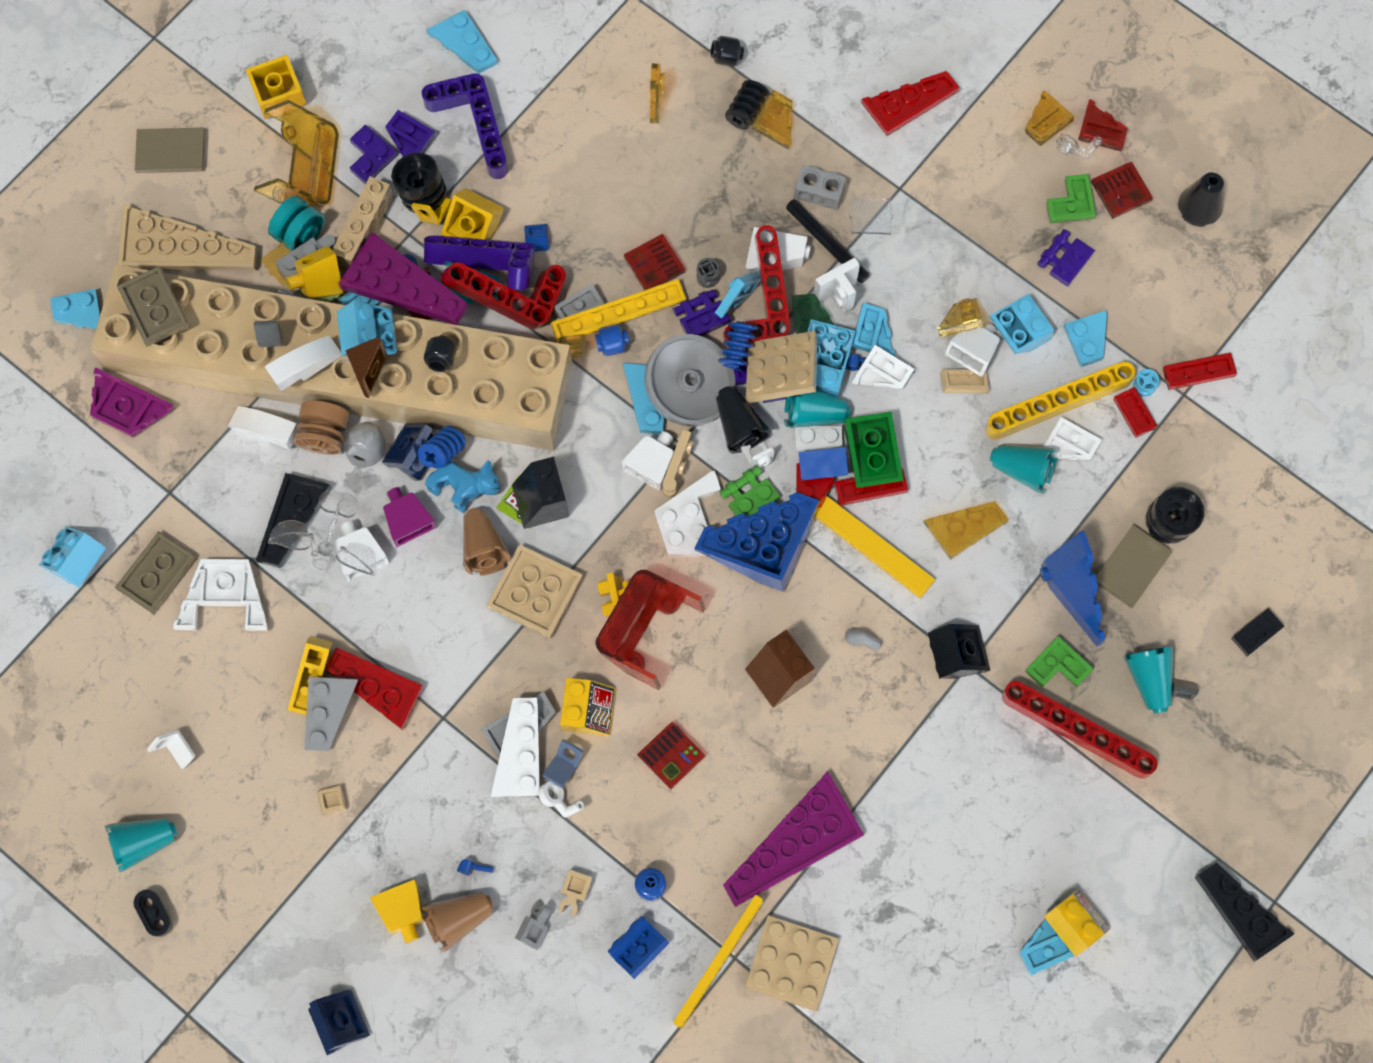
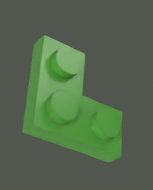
[1046,174,1096,223]
[1025,636,1094,688]

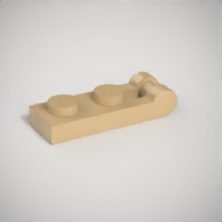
[663,429,694,498]

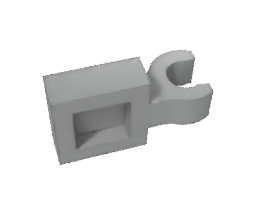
[515,902,552,950]

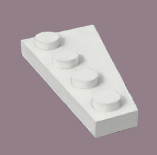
[491,698,539,797]

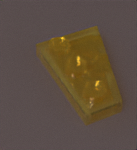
[923,501,1009,560]

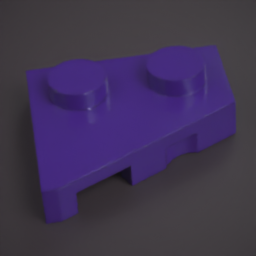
[385,110,435,157]

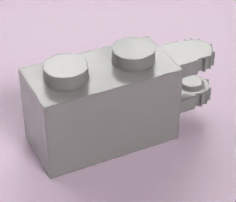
[275,234,336,282]

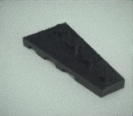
[256,473,331,568]

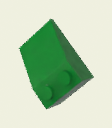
[843,411,903,488]

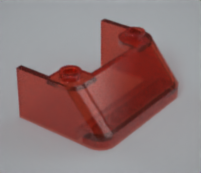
[595,570,705,690]

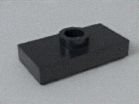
[1231,608,1285,657]

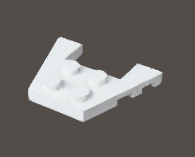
[654,471,721,557]
[173,559,268,631]

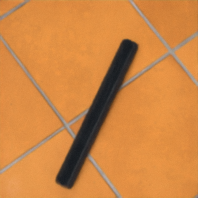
[786,199,870,283]

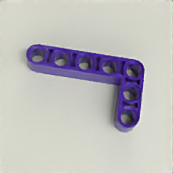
[422,73,508,179]
[424,235,535,290]

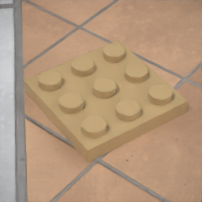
[746,331,818,403]
[486,544,583,639]
[745,915,839,1012]

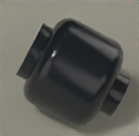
[710,36,744,66]
[423,335,457,372]

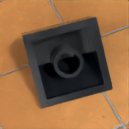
[928,624,990,679]

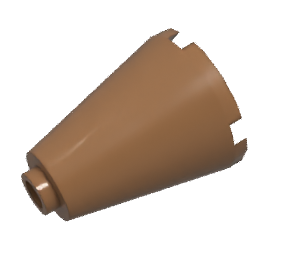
[463,508,511,576]
[422,892,494,952]

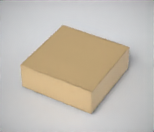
[317,785,347,816]

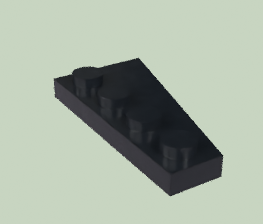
[1195,863,1294,962]

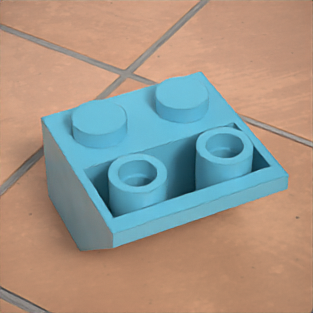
[990,294,1054,354]
[337,301,397,356]
[39,526,106,587]

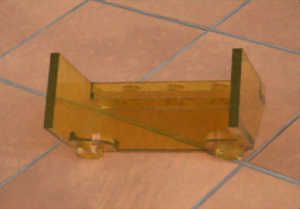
[254,100,339,207]

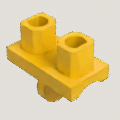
[597,572,638,619]

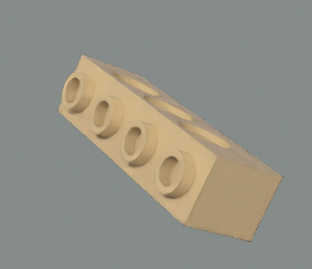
[332,176,394,269]

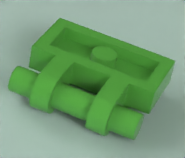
[719,466,780,517]

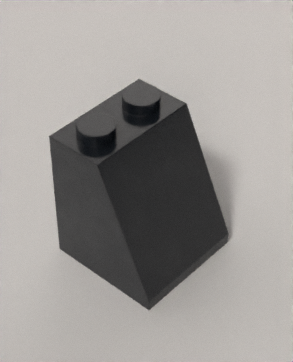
[512,456,569,529]

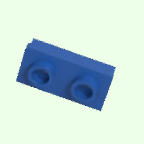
[608,916,669,979]

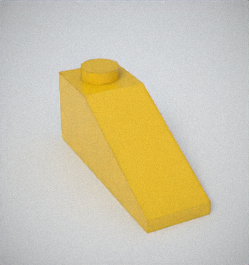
[287,636,333,715]

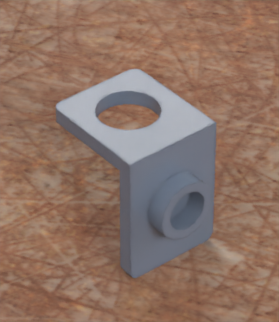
[542,739,583,788]

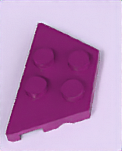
[90,367,174,437]

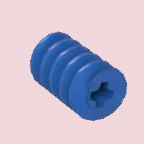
[718,321,758,372]
[418,426,466,469]

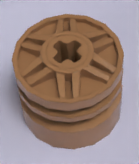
[293,400,350,455]

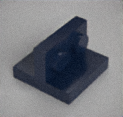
[382,423,433,481]
[308,989,370,1056]

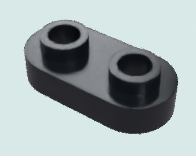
[134,890,172,937]

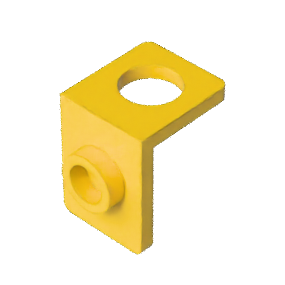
[411,198,451,225]

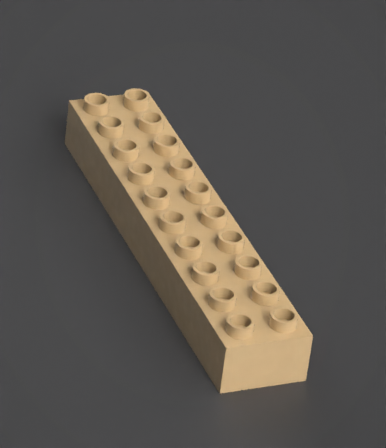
[90,265,573,451]

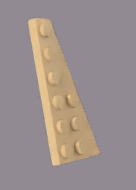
[118,203,257,270]

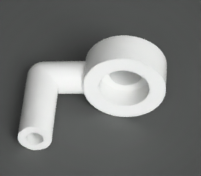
[538,781,584,818]

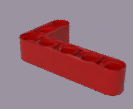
[723,225,790,342]
[441,262,566,329]

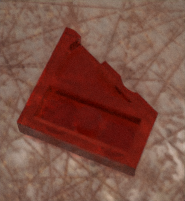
[1078,99,1128,152]

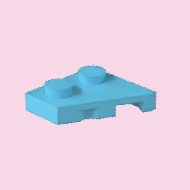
[715,272,761,318]
[50,289,101,330]
[852,302,895,357]
[1064,310,1107,367]
[1019,919,1074,976]

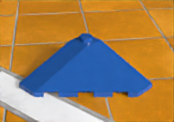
[694,492,819,592]
[1040,531,1105,647]

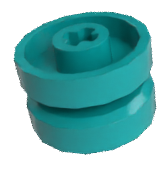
[268,195,326,251]

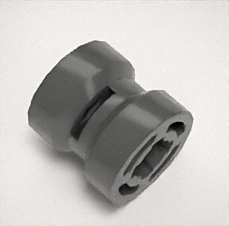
[697,258,719,288]

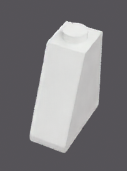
[745,227,811,275]

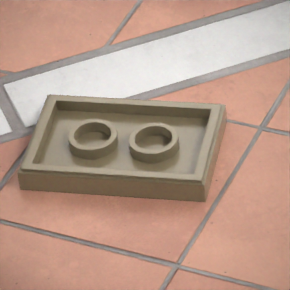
[135,127,205,173]
[117,266,190,347]
[1096,525,1173,608]
[115,531,198,615]

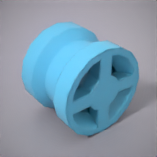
[1133,369,1159,397]

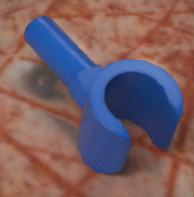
[846,354,867,371]
[457,859,493,876]

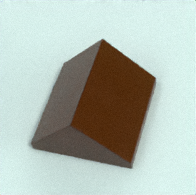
[345,338,388,398]

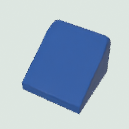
[524,224,549,252]

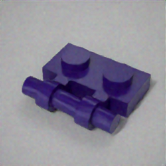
[1037,229,1095,287]
[673,289,731,336]

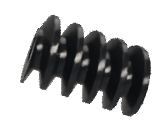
[725,80,769,130]

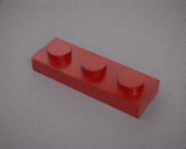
[1162,353,1237,390]
[834,468,908,506]

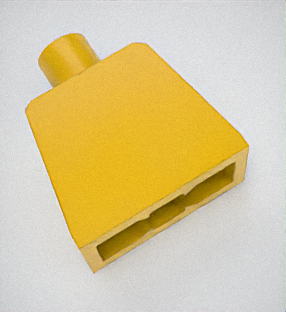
[285,246,343,298]
[370,879,425,944]

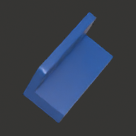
[799,447,848,480]

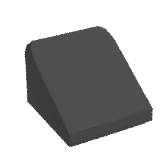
[254,321,282,347]
[1172,678,1199,700]

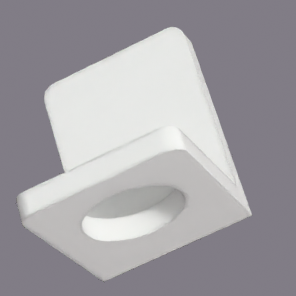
[741,441,774,469]
[147,730,195,769]

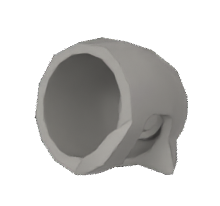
[346,421,385,468]

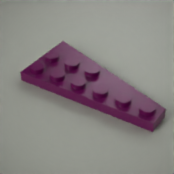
[338,232,468,325]
[723,771,864,908]

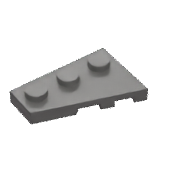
[304,676,358,751]
[481,691,556,759]

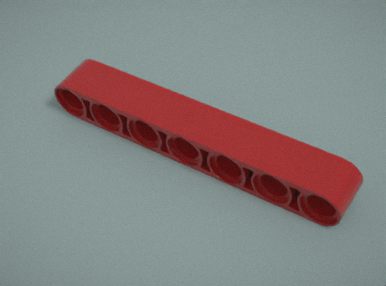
[1002,681,1158,779]

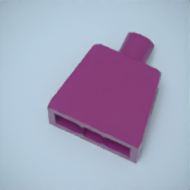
[383,487,437,548]

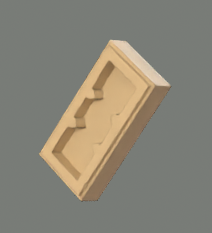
[940,369,989,394]

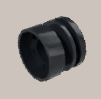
[391,153,447,214]
[1145,487,1205,544]

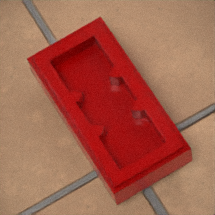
[1113,387,1157,438]

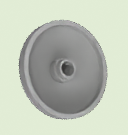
[644,334,735,426]

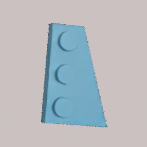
[427,10,498,74]
[623,363,665,434]

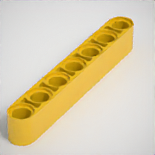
[985,361,1136,440]

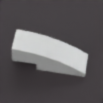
[265,336,342,391]
[228,406,298,450]

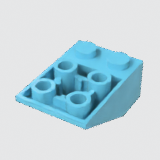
[807,319,856,397]

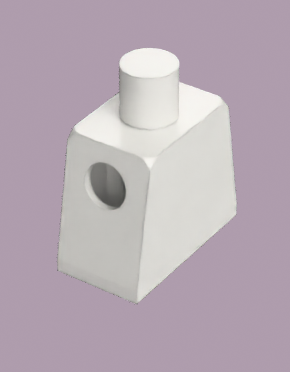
[945,323,1000,377]
[622,431,674,491]
[336,521,389,582]

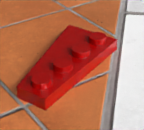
[861,71,960,136]
[325,647,423,730]

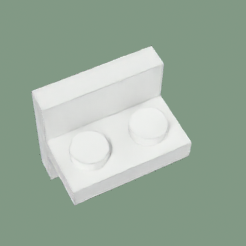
[813,258,860,314]

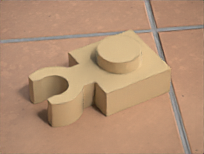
[559,869,593,917]

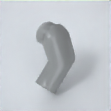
[845,629,881,651]

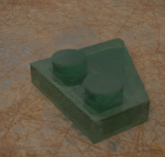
[791,293,834,334]

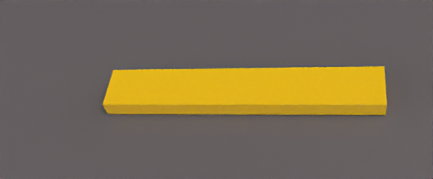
[550,279,687,344]
[814,496,936,599]
[673,895,763,1029]

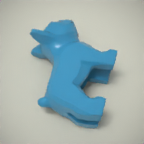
[425,459,501,514]

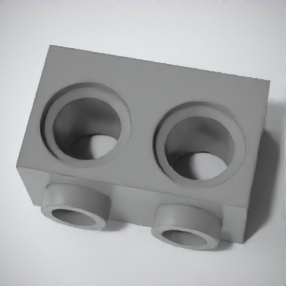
[794,165,846,210]

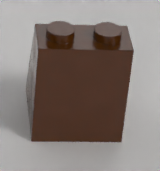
[745,630,815,708]

